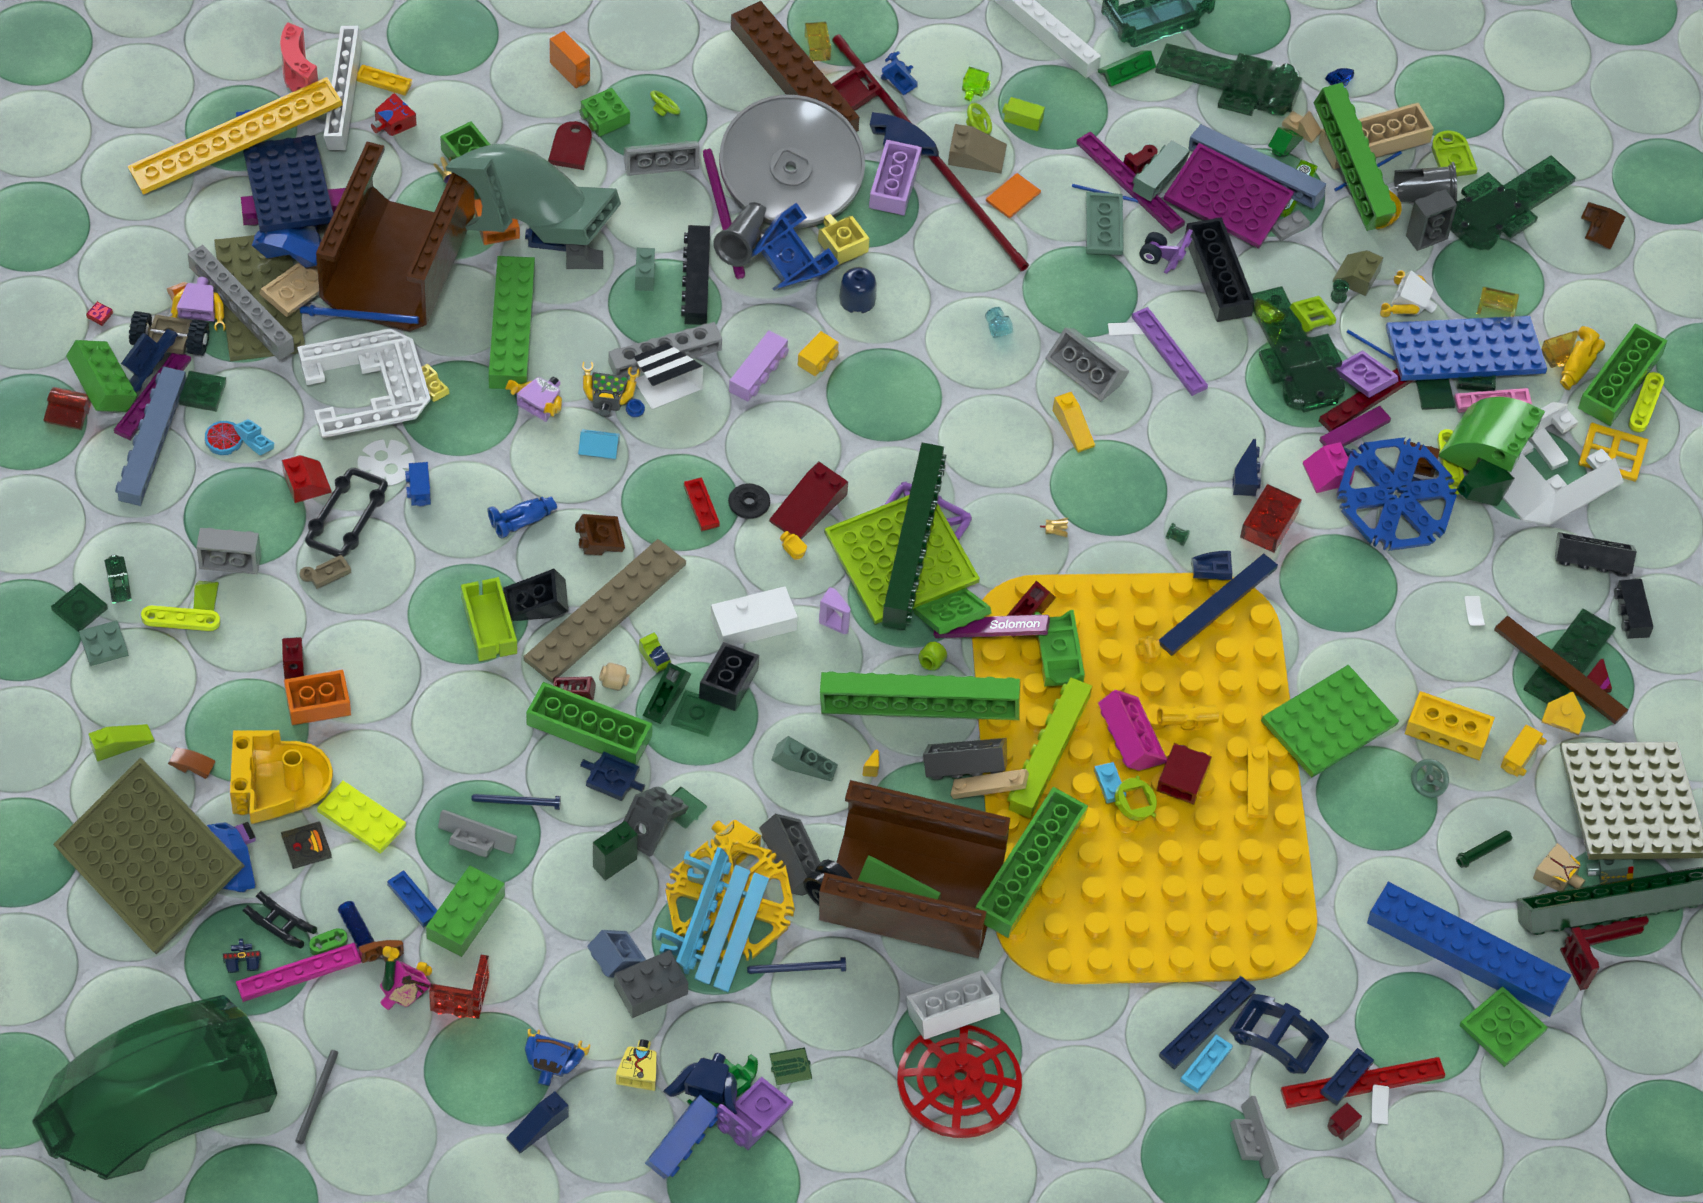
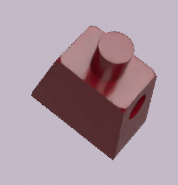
[282,637,305,679]

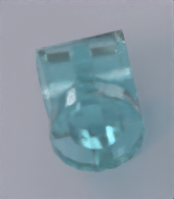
[985,307,1013,338]

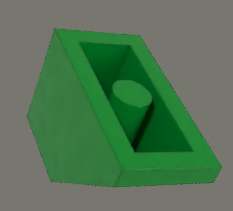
[1268,127,1303,156]

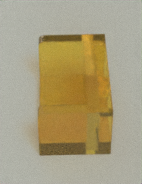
[804,22,831,62]
[1477,287,1519,317]

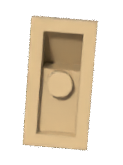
[1282,111,1321,143]

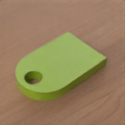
[1431,131,1478,177]

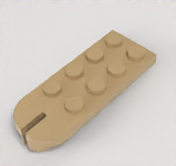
[259,262,319,317]

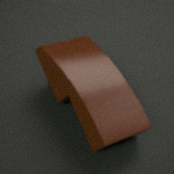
[168,747,215,779]
[358,940,404,963]

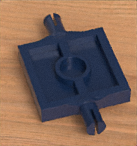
[580,751,645,801]

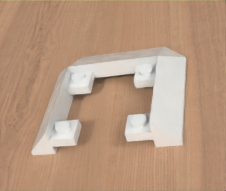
[297,328,431,438]
[1480,402,1624,526]

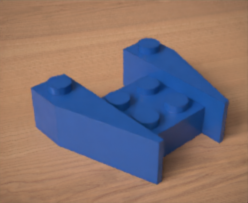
[752,203,839,290]

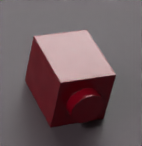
[1327,1103,1362,1141]

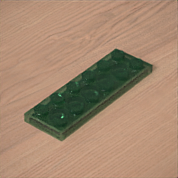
[1523,608,1616,704]

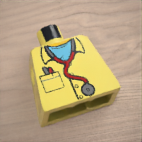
[616,1039,657,1091]

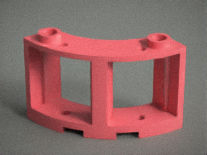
[280,22,318,92]

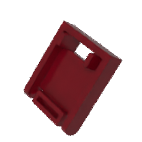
[832,64,883,111]

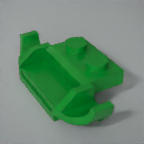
[687,1054,758,1108]

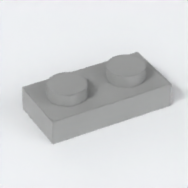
[1271,210,1310,241]

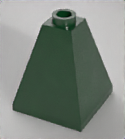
[1457,459,1515,506]

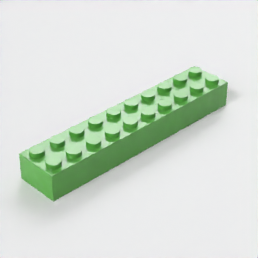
[820,671,1020,720]

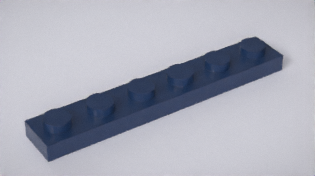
[1159,976,1256,1070]

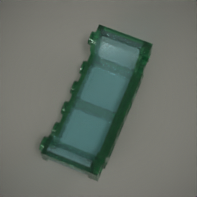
[1101,0,1216,48]

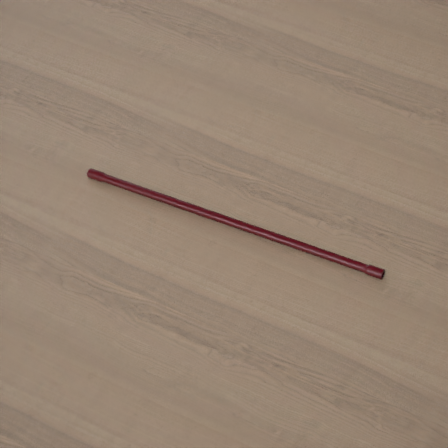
[832,34,1029,271]

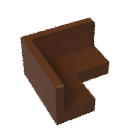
[1581,202,1626,249]

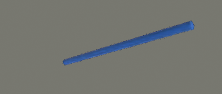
[1334,151,1402,192]
[1072,183,1139,203]
[1346,329,1396,362]

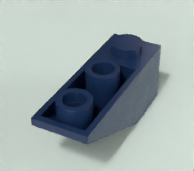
[1232,439,1261,496]

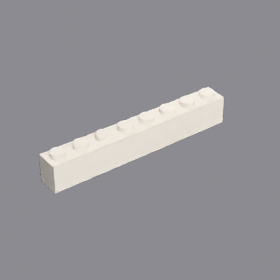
[994,0,1101,78]
[324,26,362,150]

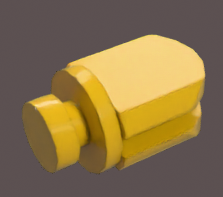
[780,531,807,560]

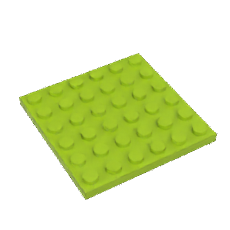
[824,495,980,624]

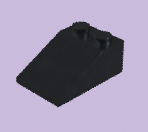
[503,569,569,621]

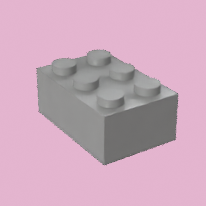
[196,528,261,575]

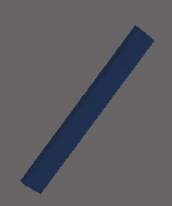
[1159,553,1278,656]

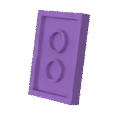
[1333,350,1398,397]

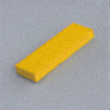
[356,64,412,96]

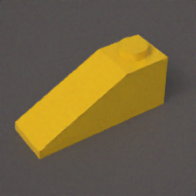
[1052,392,1095,453]

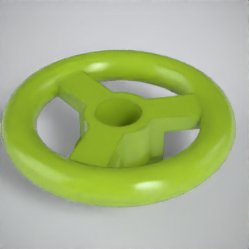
[650,90,681,116]
[966,103,992,135]

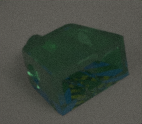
[104,555,132,604]

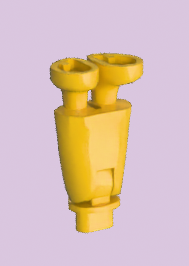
[1560,326,1605,390]

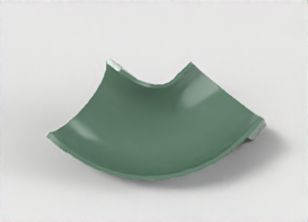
[445,144,621,245]

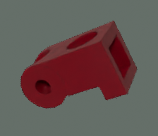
[1123,145,1158,174]

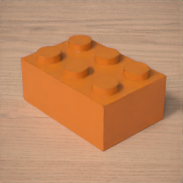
[284,669,351,725]

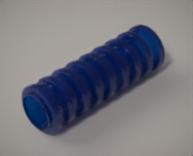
[337,901,375,949]

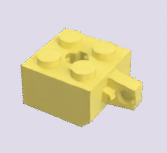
[818,214,869,266]

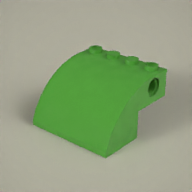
[1439,397,1545,472]

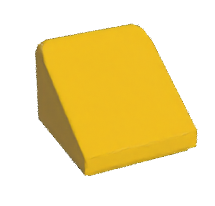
[862,749,879,777]

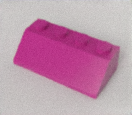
[1098,689,1167,771]

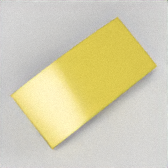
[421,364,450,402]

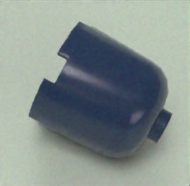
[839,267,877,313]

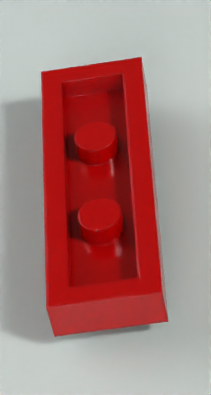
[683,477,720,531]

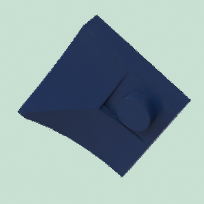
[1191,551,1233,580]

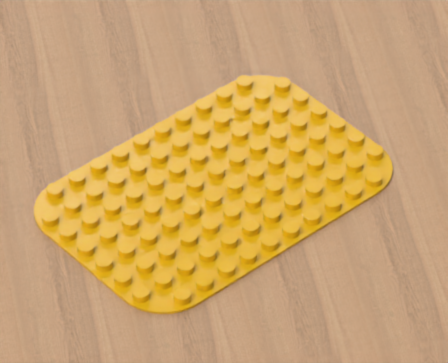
[972,573,1317,984]

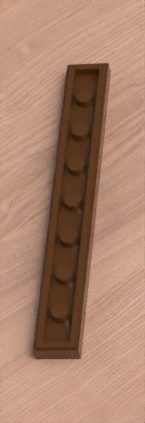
[1494,615,1629,724]

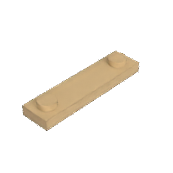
[951,769,1029,799]

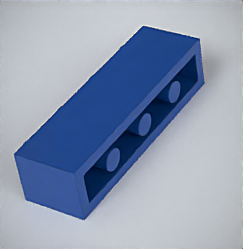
[645,1095,718,1179]

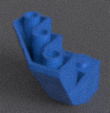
[207,822,255,892]

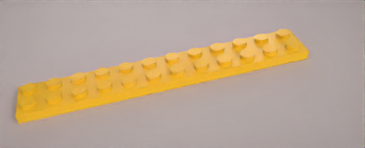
[128,77,343,195]

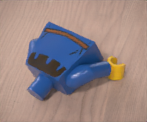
[525,1029,590,1086]

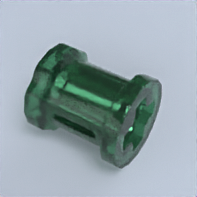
[1330,279,1349,304]
[1166,523,1190,546]

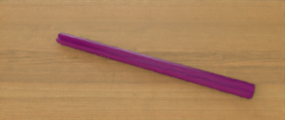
[703,148,745,279]

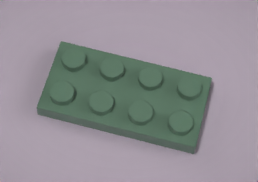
[1086,192,1124,255]

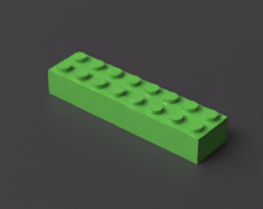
[1313,83,1396,231]
[489,256,535,389]
[975,787,1088,938]

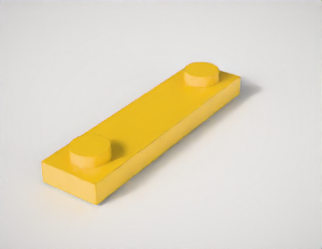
[1247,746,1268,819]

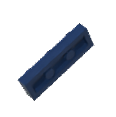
[1320,1048,1374,1106]

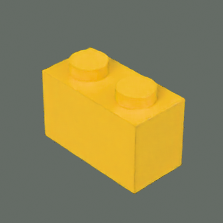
[797,331,839,376]

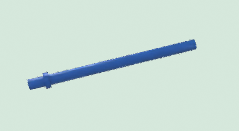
[300,305,419,324]

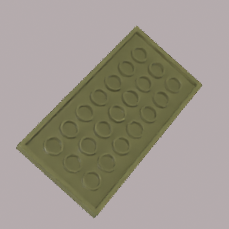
[214,235,305,361]

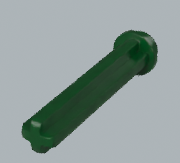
[1456,830,1513,868]

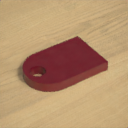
[548,121,592,170]

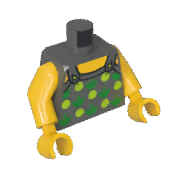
[582,362,640,416]

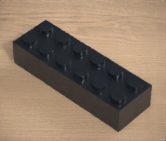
[1185,217,1255,322]

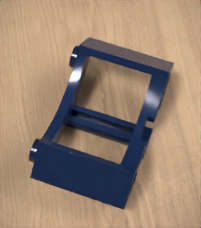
[1229,994,1329,1074]

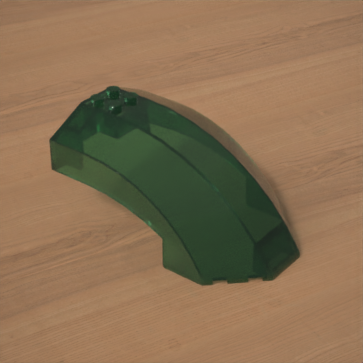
[32,995,278,1180]

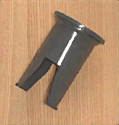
[1394,162,1457,202]
[713,202,769,267]

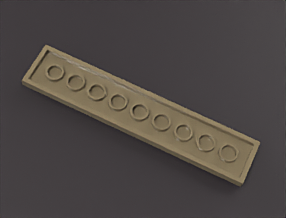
[523,539,686,683]

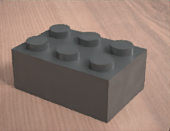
[1406,189,1457,251]
[614,950,688,1018]

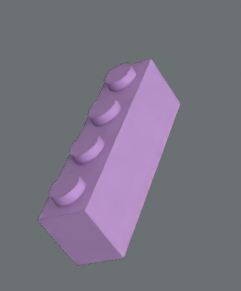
[729,330,789,401]

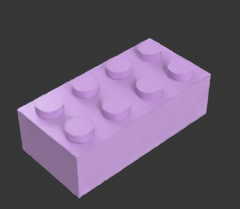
[869,140,922,216]

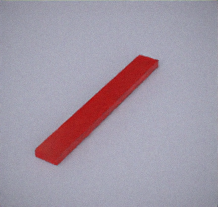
[1280,1057,1446,1109]

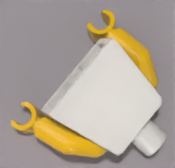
[1380,270,1437,317]

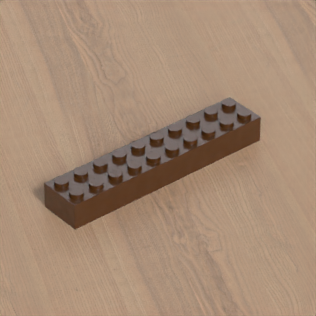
[731,1,860,132]

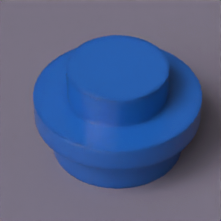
[626,399,645,417]

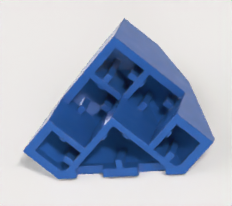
[252,225,321,268]

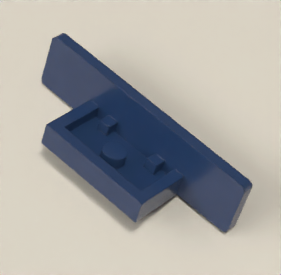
[121,329,178,392]

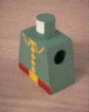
[1587,859,1634,884]

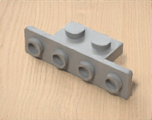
[438,810,517,857]
[1230,1096,1279,1179]

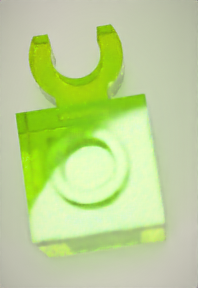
[962,66,991,101]

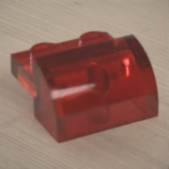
[43,387,91,431]

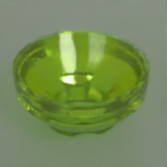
[1254,297,1286,324]

